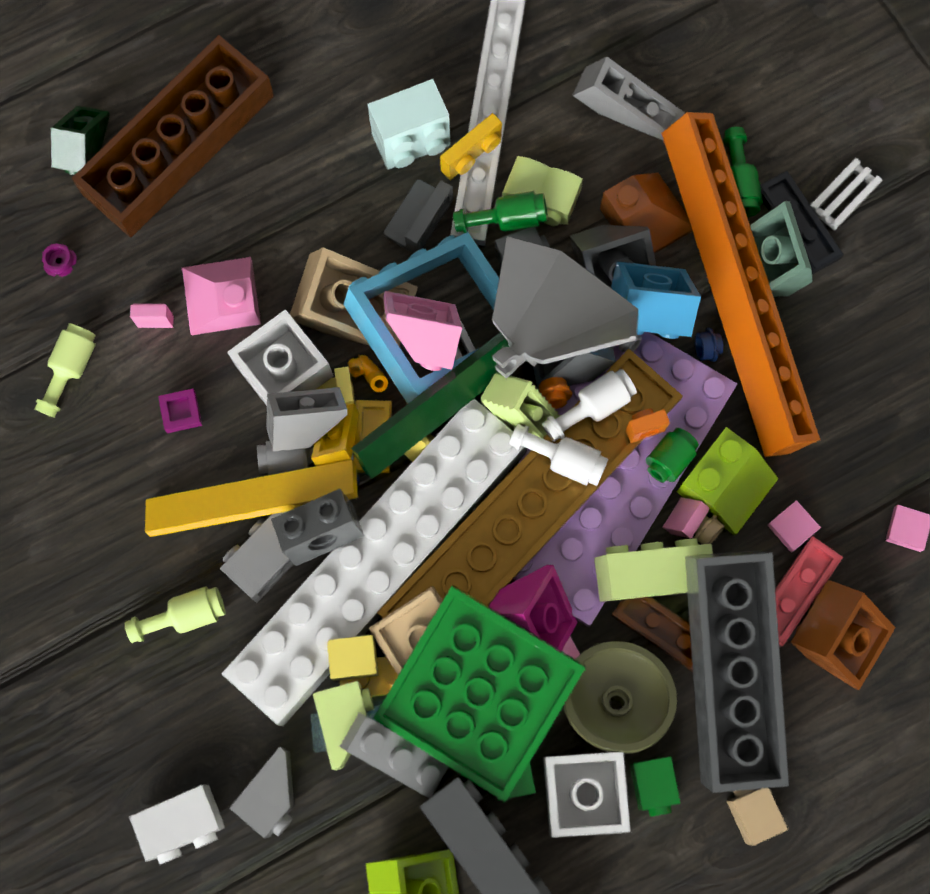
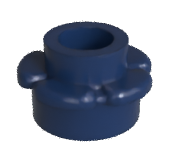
[695,327,723,362]

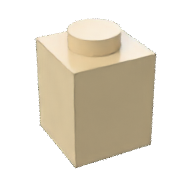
[726,788,788,846]

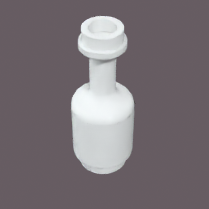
[542,369,637,442]
[509,424,609,486]

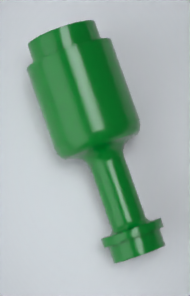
[723,127,763,218]
[453,191,548,233]

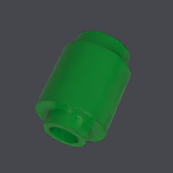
[646,428,699,483]

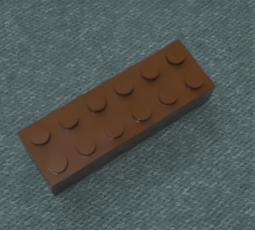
[71,35,274,238]

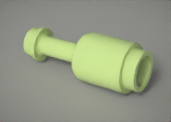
[35,323,96,418]
[125,586,226,643]

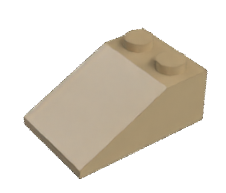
[290,247,418,346]

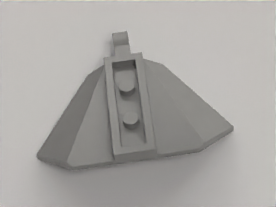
[492,236,639,379]

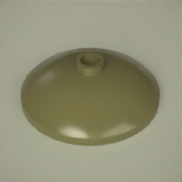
[564,641,677,754]

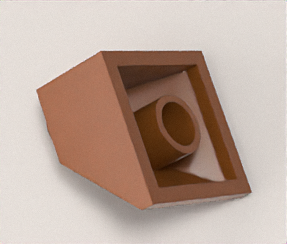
[600,173,693,254]

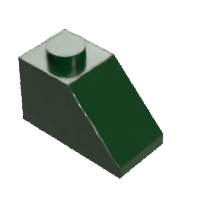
[51,106,109,175]

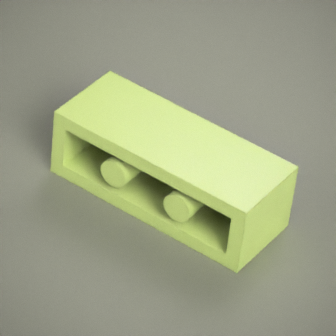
[594,538,713,602]

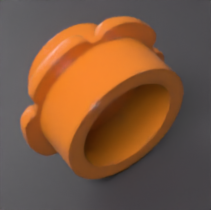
[539,377,573,409]

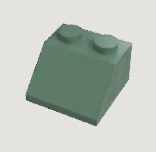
[750,201,813,297]

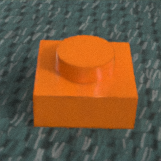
[626,408,670,443]

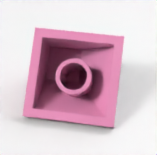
[182,257,261,335]
[383,291,462,371]

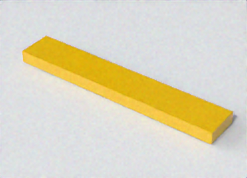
[145,459,358,537]

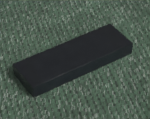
[760,170,844,275]

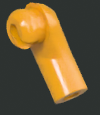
[348,355,388,392]

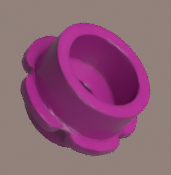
[42,244,77,277]

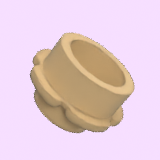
[694,515,725,545]

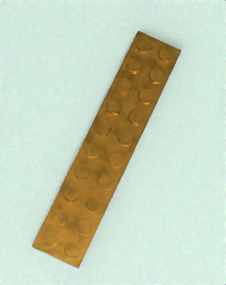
[377,348,683,618]

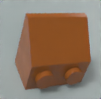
[791,580,895,690]

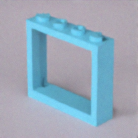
[343,232,499,404]

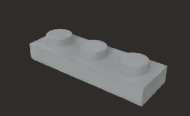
[339,712,448,798]

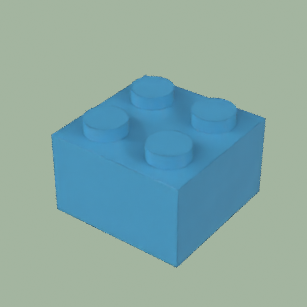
[611,261,701,339]

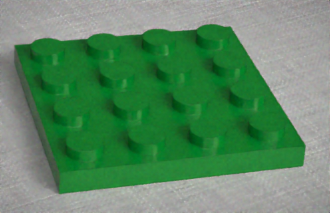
[373,585,586,802]

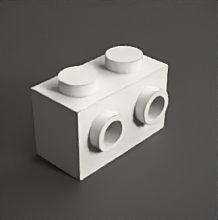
[130,785,225,864]

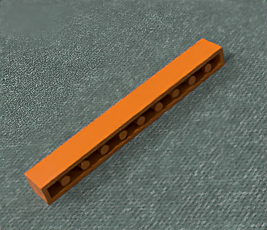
[662,112,820,457]

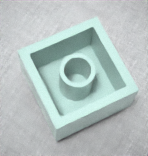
[367,79,450,170]

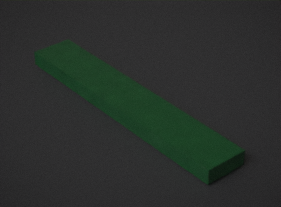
[351,332,509,479]

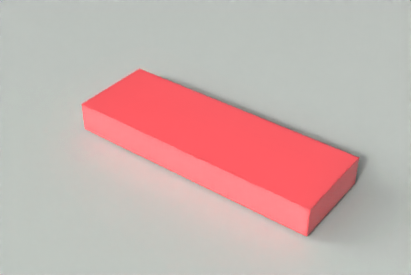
[775,536,843,647]

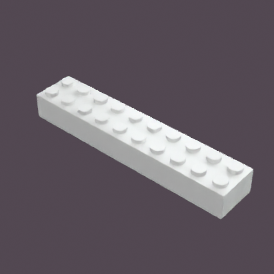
[222,399,526,726]

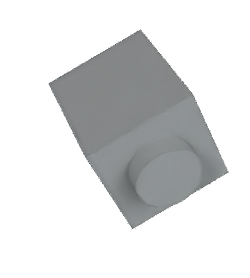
[266,387,348,452]
[230,747,294,838]

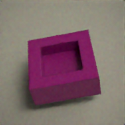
[158,389,202,433]

